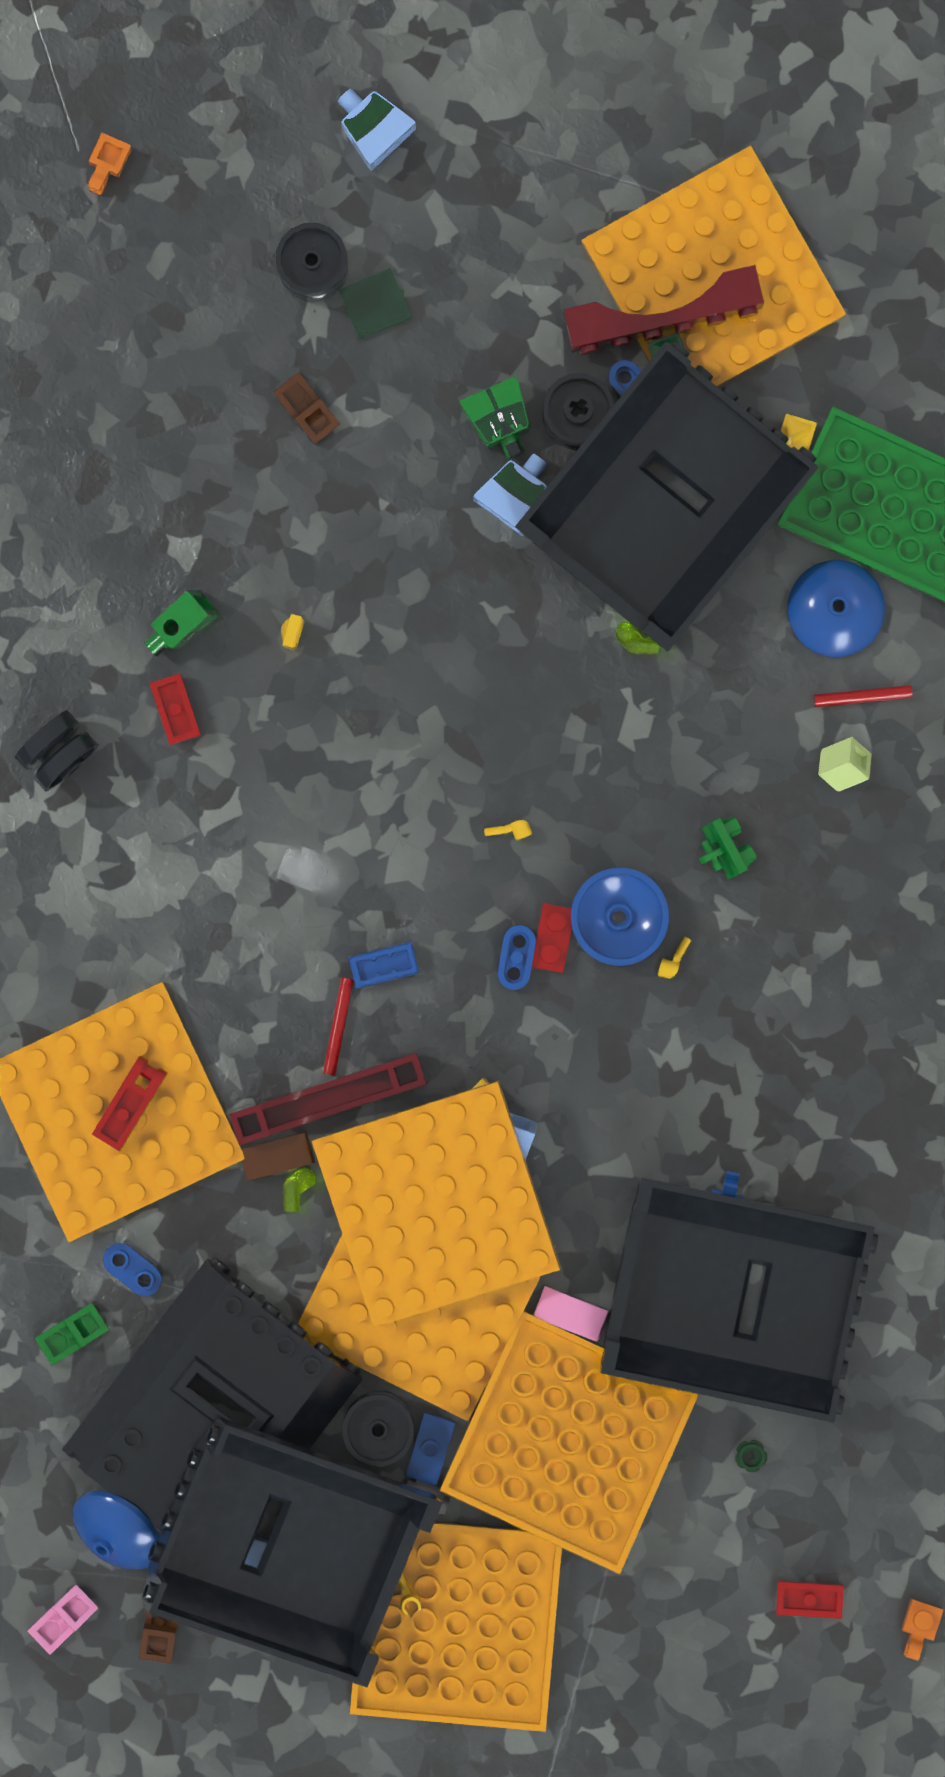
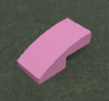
[533,1286,610,1342]
[27,1585,98,1655]

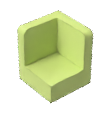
[818,737,872,791]

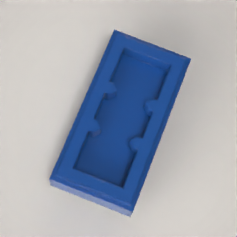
[348,941,419,989]
[405,1412,456,1485]

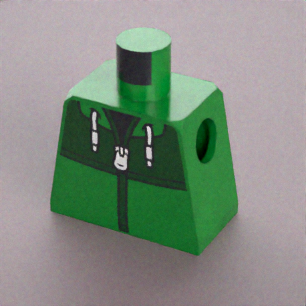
[459,376,530,460]
[144,590,220,657]

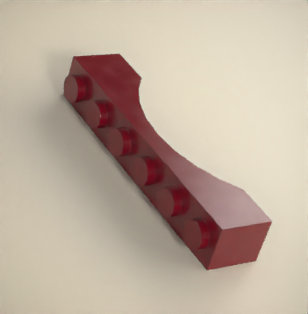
[563,265,764,355]
[229,1053,427,1145]

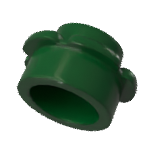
[735,1440,767,1472]

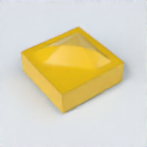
[781,414,817,451]
[281,614,305,651]

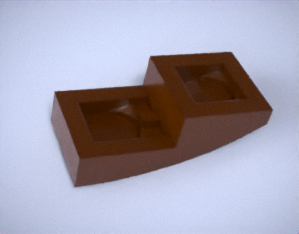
[273,372,340,444]
[241,1131,315,1181]
[139,1610,178,1664]

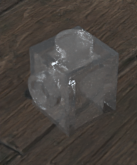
[276,846,328,892]

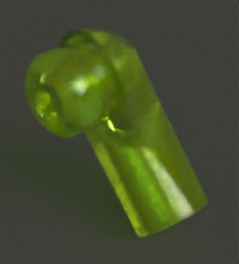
[616,622,660,654]
[283,1168,317,1212]

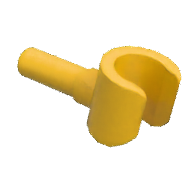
[484,820,532,841]
[658,937,691,979]
[398,1572,421,1615]

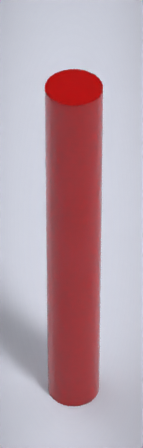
[814,685,912,708]
[323,977,354,1076]

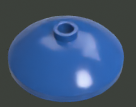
[787,560,885,657]
[571,868,669,966]
[72,1491,159,1570]

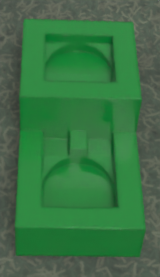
[34,1303,109,1366]

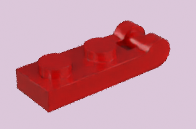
[91,1056,168,1151]

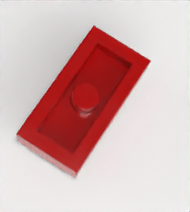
[149,673,201,746]
[532,903,572,973]
[775,1580,844,1619]

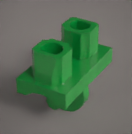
[698,817,757,880]

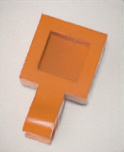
[88,133,132,196]
[901,1598,943,1661]

